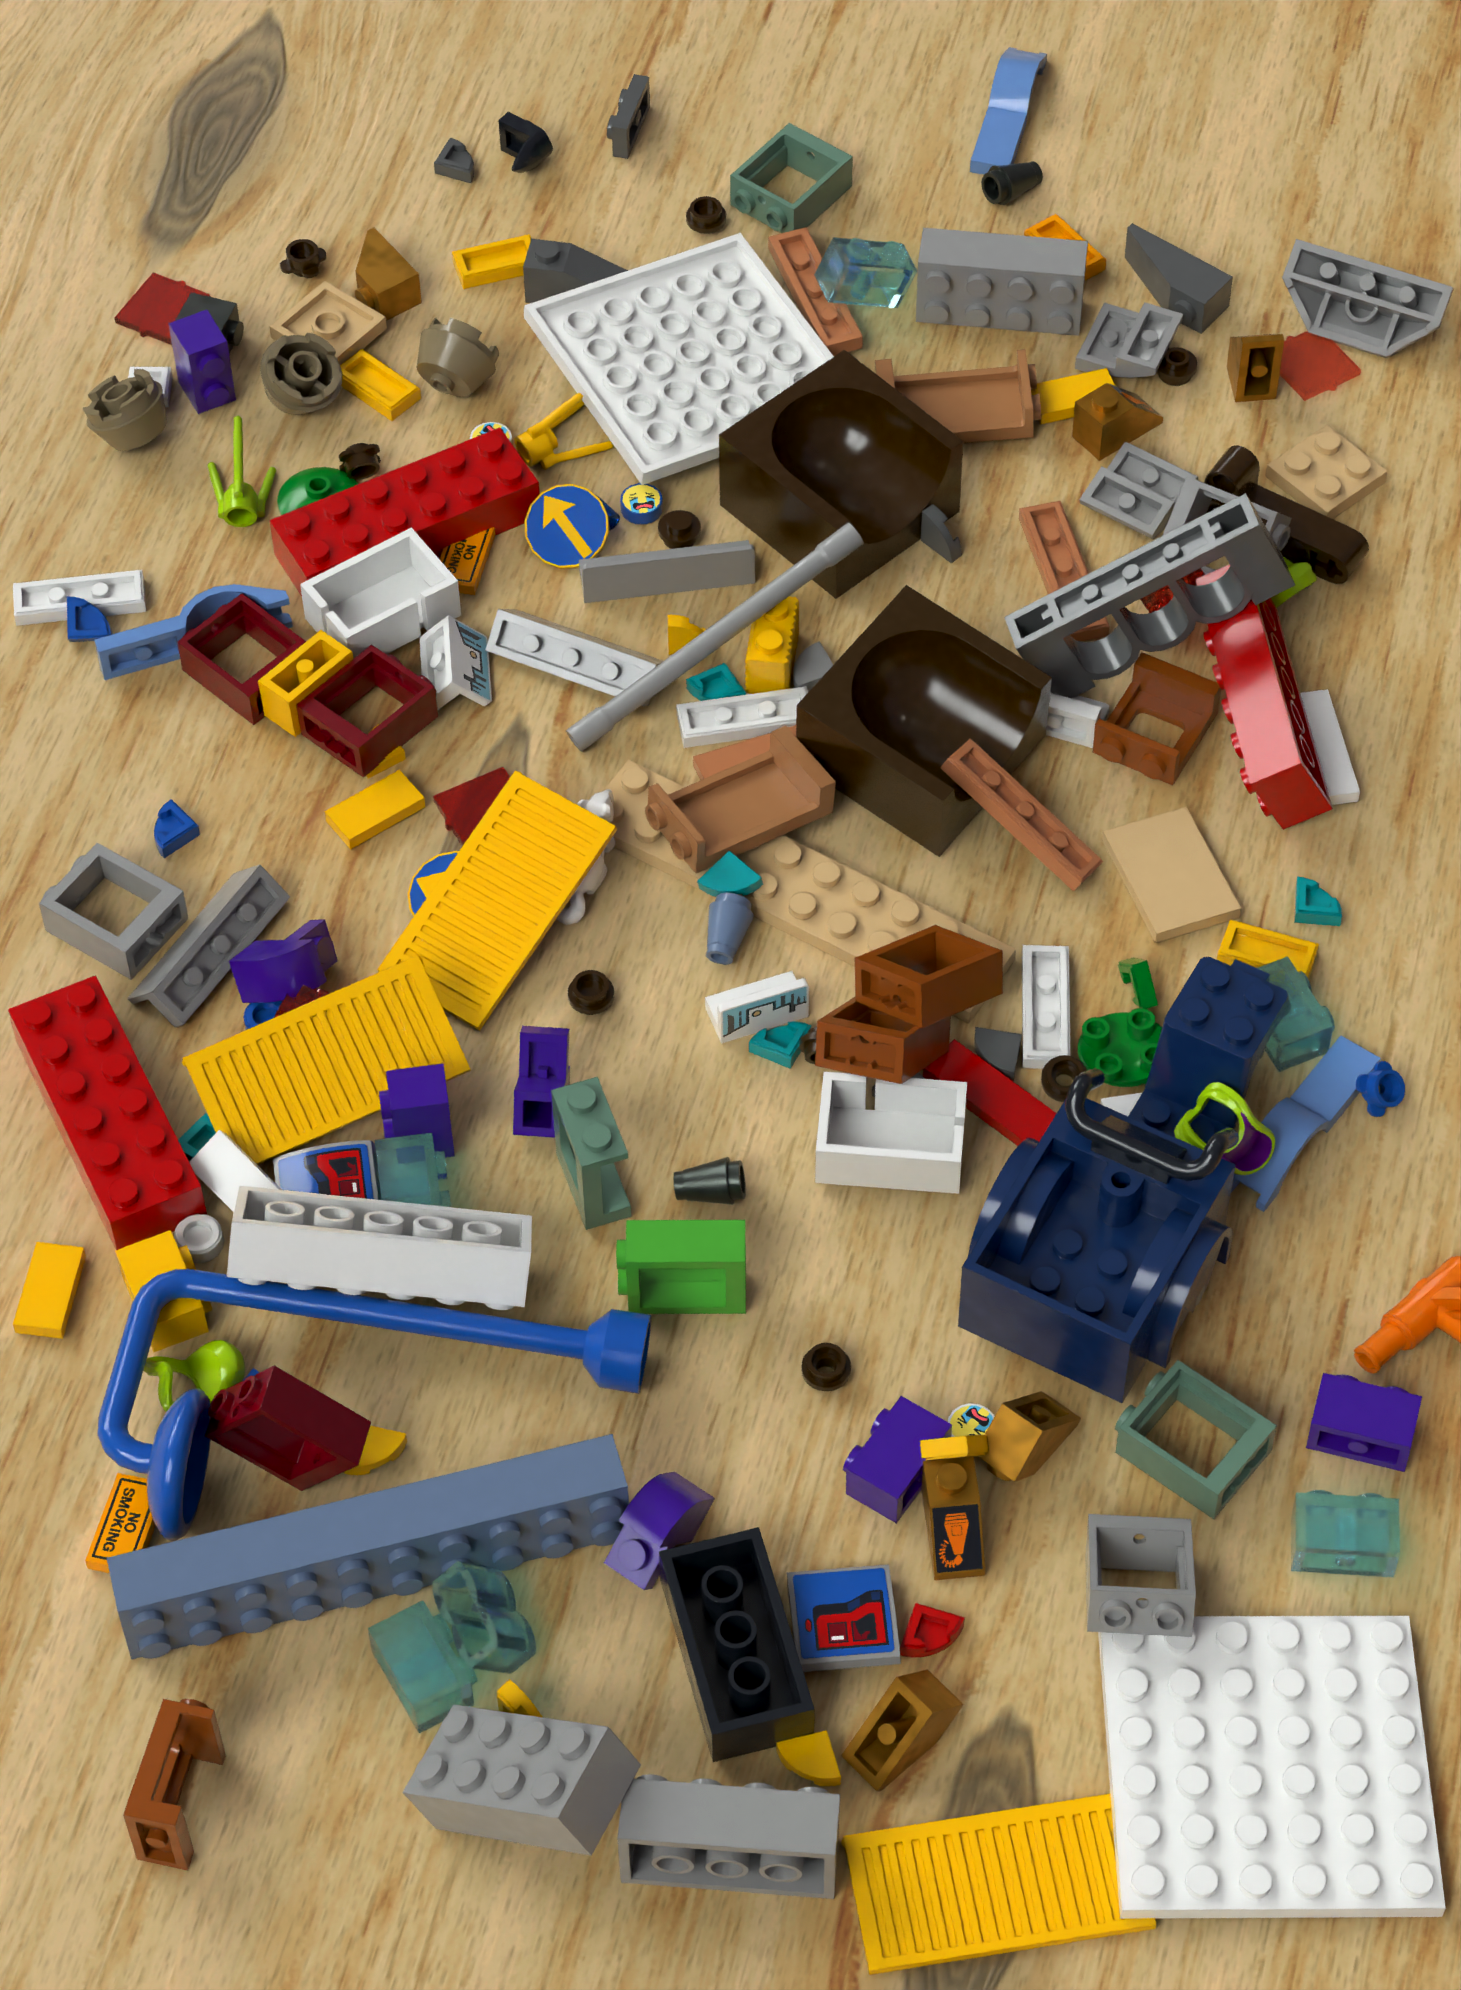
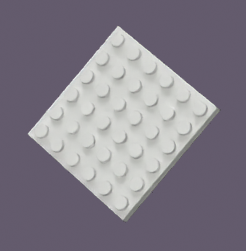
[524,233,834,485]
[1098,1616,1446,1919]

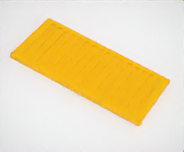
[377,771,617,1031]
[182,955,471,1165]
[841,1794,1156,1975]

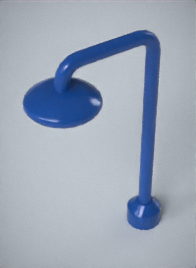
[97,1269,652,1541]

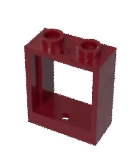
[177,593,306,725]
[296,644,438,778]
[205,1365,371,1491]

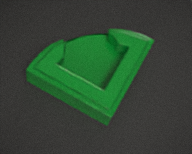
[1118,957,1158,1009]

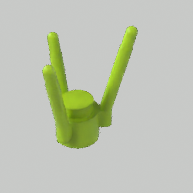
[208,416,276,527]

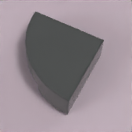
[434,138,474,183]
[921,504,962,563]
[974,1027,1022,1081]

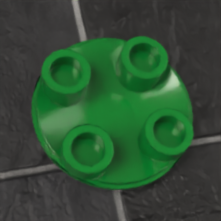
[1078,1008,1162,1087]

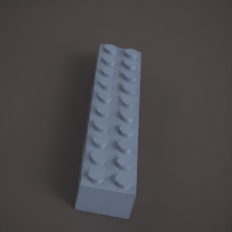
[107,1434,629,1660]

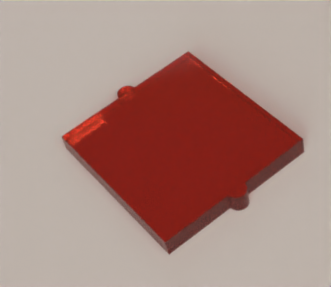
[114,272,210,345]
[1280,331,1361,401]
[433,767,510,846]

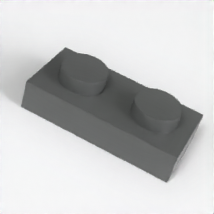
[607,74,650,159]

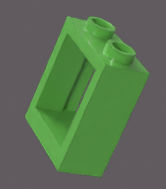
[616,1220,746,1314]

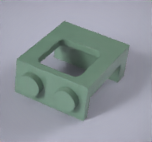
[551,1076,632,1230]

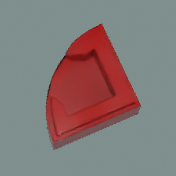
[900,1603,965,1657]

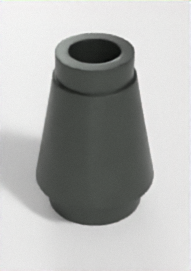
[981,161,1043,205]
[673,1157,746,1205]

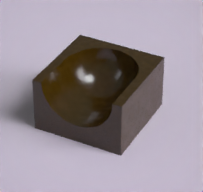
[719,350,963,599]
[796,585,1052,857]

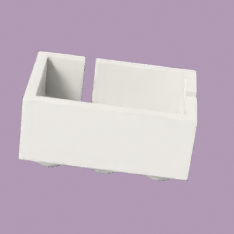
[300,527,461,659]
[815,1072,967,1194]

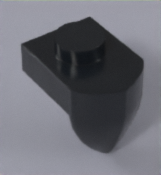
[498,112,553,173]

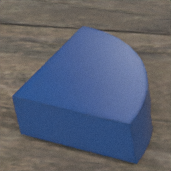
[67,596,113,642]
[154,799,200,858]

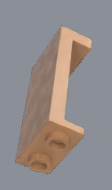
[875,349,1041,443]
[645,725,836,873]

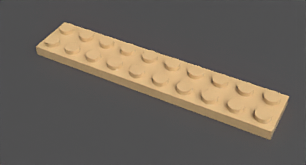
[603,759,1016,1024]

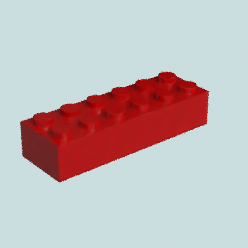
[269,427,540,596]
[1195,564,1333,830]
[8,975,207,1250]

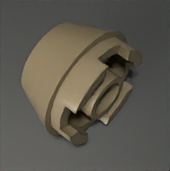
[416,318,499,397]
[260,333,342,415]
[83,369,167,451]

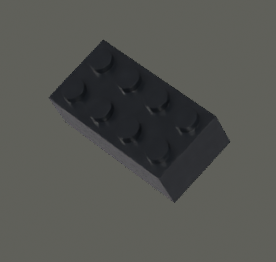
[659,1527,815,1762]

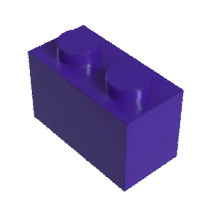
[168,309,236,414]
[379,1064,455,1164]
[1306,1373,1422,1472]
[843,1396,952,1524]

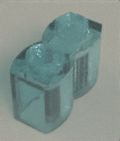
[433,1561,536,1674]

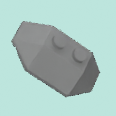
[1282,239,1454,358]

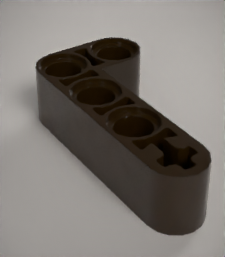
[1204,445,1369,584]

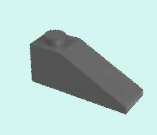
[1125,223,1233,334]
[523,238,628,303]

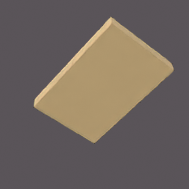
[1102,807,1241,943]

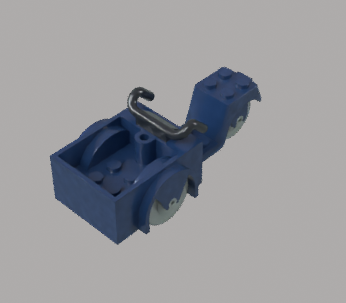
[958,957,1291,1403]

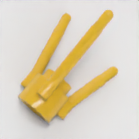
[514,393,613,470]

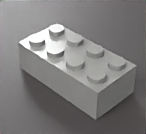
[916,228,1088,336]
[402,1705,641,1856]
[617,1774,840,1899]

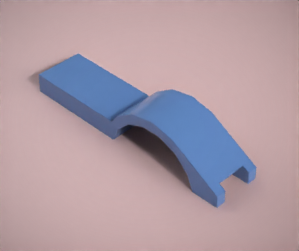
[970,47,1047,175]
[94,584,293,680]
[1231,1036,1381,1212]

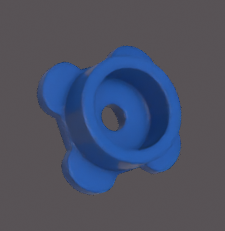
[1356,1061,1405,1117]

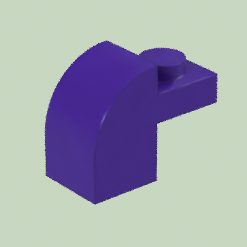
[229,919,338,1003]
[513,1025,570,1138]
[604,1472,715,1590]

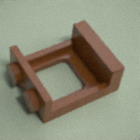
[1092,652,1221,785]
[123,1699,226,1871]

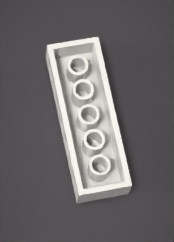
[227,1186,532,1310]

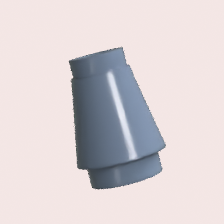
[706,893,754,965]

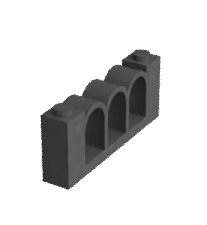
[1004,493,1295,699]

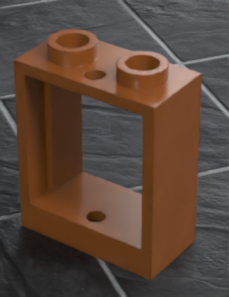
[854,925,1003,1028]
[815,996,951,1084]

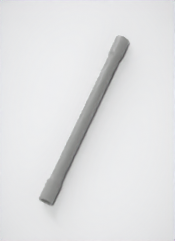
[566,523,864,752]

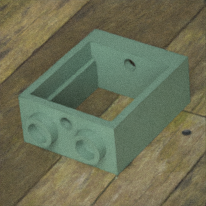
[730,123,853,233]
[1115,1360,1277,1519]

